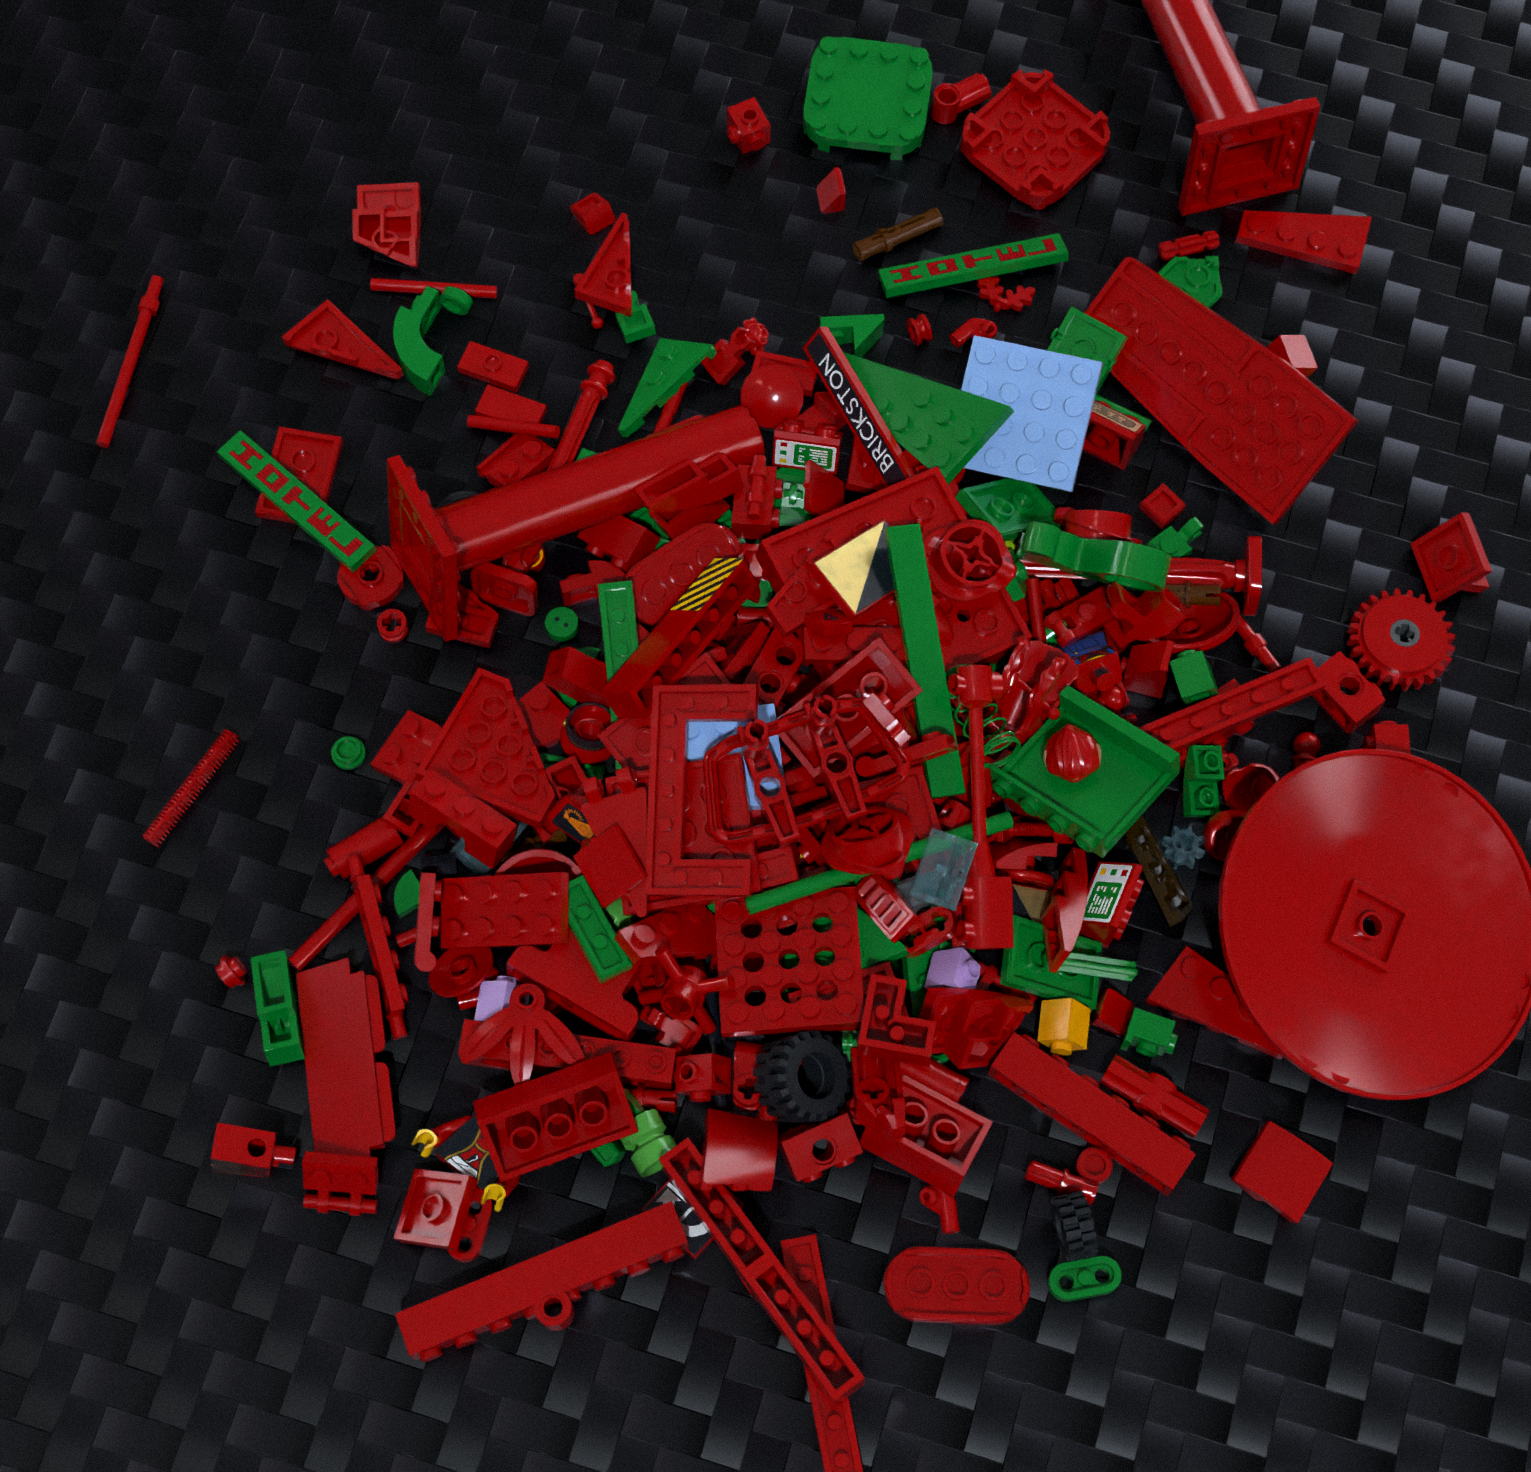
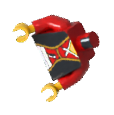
[411,1114,520,1212]

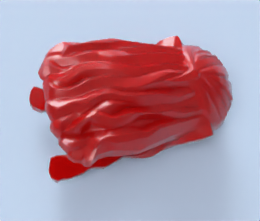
[984,636,1080,748]

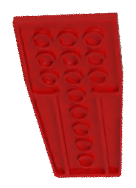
[1085,257,1359,524]

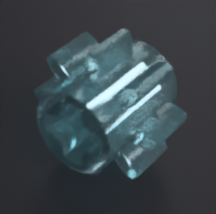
[1162,826,1205,869]

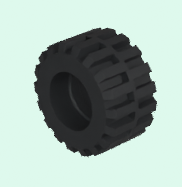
[753,1030,851,1123]

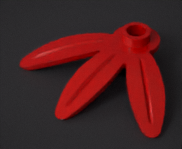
[460,983,586,1086]

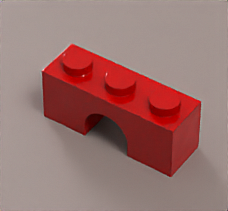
[407,769,517,869]

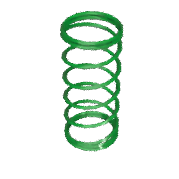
[945,664,1021,769]

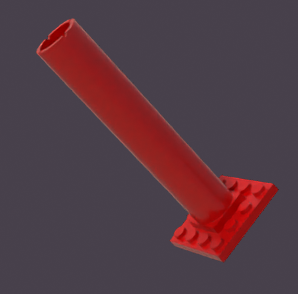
[1141,0,1321,216]
[387,405,765,642]

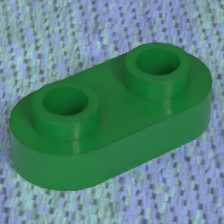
[1048,1256,1122,1302]

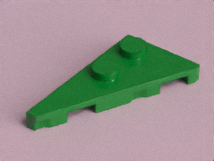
[618,338,717,438]

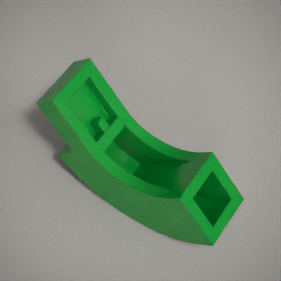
[393,286,446,396]

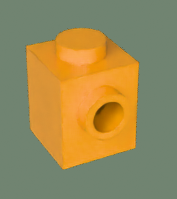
[1037,998,1091,1055]

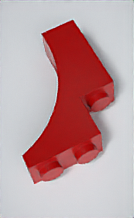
[542,646,610,710]

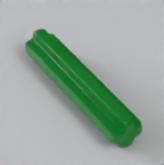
[1041,951,1138,981]

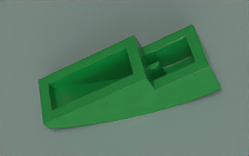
[251,950,305,1067]

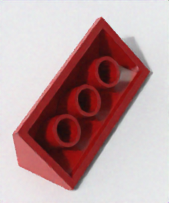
[775,636,923,778]

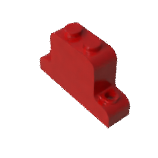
[507,926,642,1042]

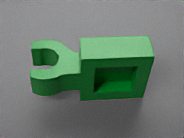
[1145,516,1204,558]

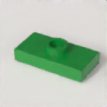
[1005,549,1029,602]

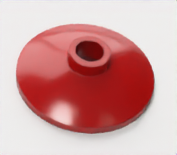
[429,947,494,998]

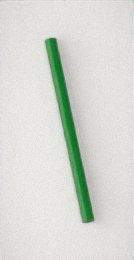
[744,811,1014,915]

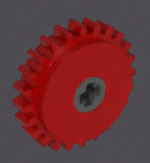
[1347,588,1455,691]

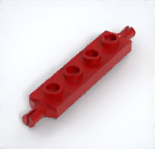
[346,854,408,1040]

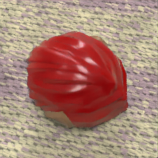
[1043,724,1102,783]

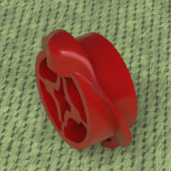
[1053,507,1142,545]
[923,520,1017,602]
[820,806,915,880]

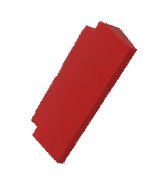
[296,958,396,1157]

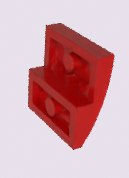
[960,838,1058,870]
[1231,1121,1334,1223]

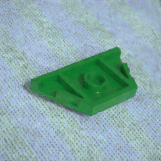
[781,907,909,1003]

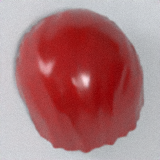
[1222,763,1280,813]
[1203,809,1247,862]

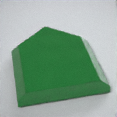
[1158,256,1222,308]

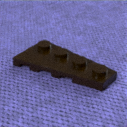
[1125,815,1194,927]

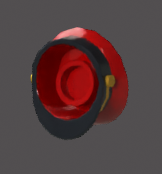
[560,703,611,764]

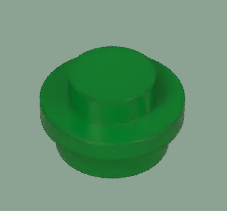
[331,736,366,770]

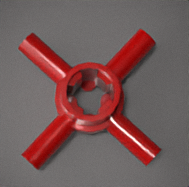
[638,945,734,1034]

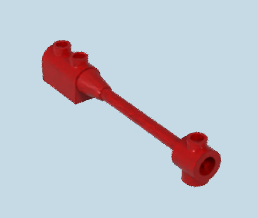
[948,665,1014,950]

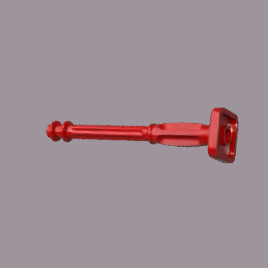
[471,360,616,616]
[1018,536,1262,616]

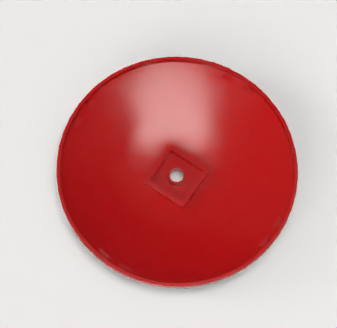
[1218,749,1531,1100]

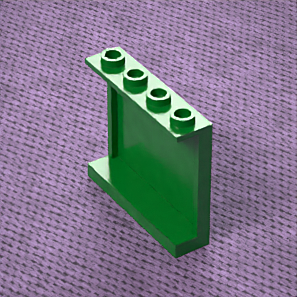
[990,685,1180,858]

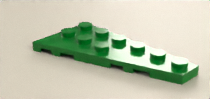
[843,352,1014,485]

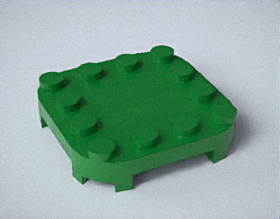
[803,36,933,160]

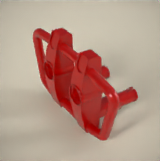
[703,695,911,848]

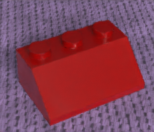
[859,1073,993,1197]

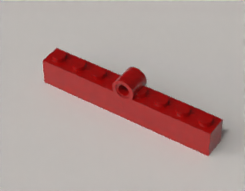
[659,1138,865,1407]
[395,1201,690,1363]

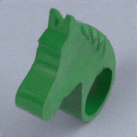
[1015,522,1172,592]

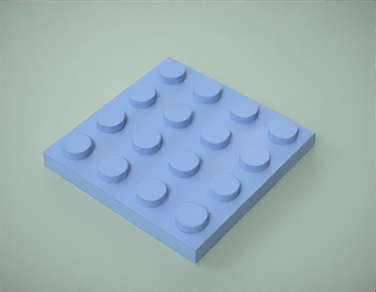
[961,335,1103,492]

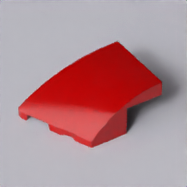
[352,182,421,268]
[918,987,1034,1069]
[699,1108,778,1191]

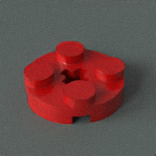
[337,544,405,610]

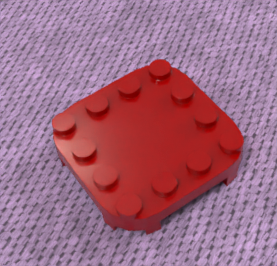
[960,69,1110,210]

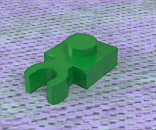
[615,290,656,344]

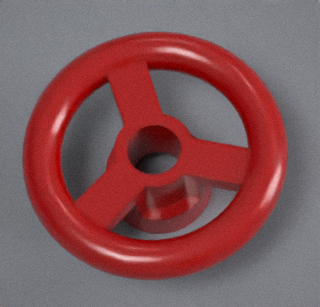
[995,856,1054,889]

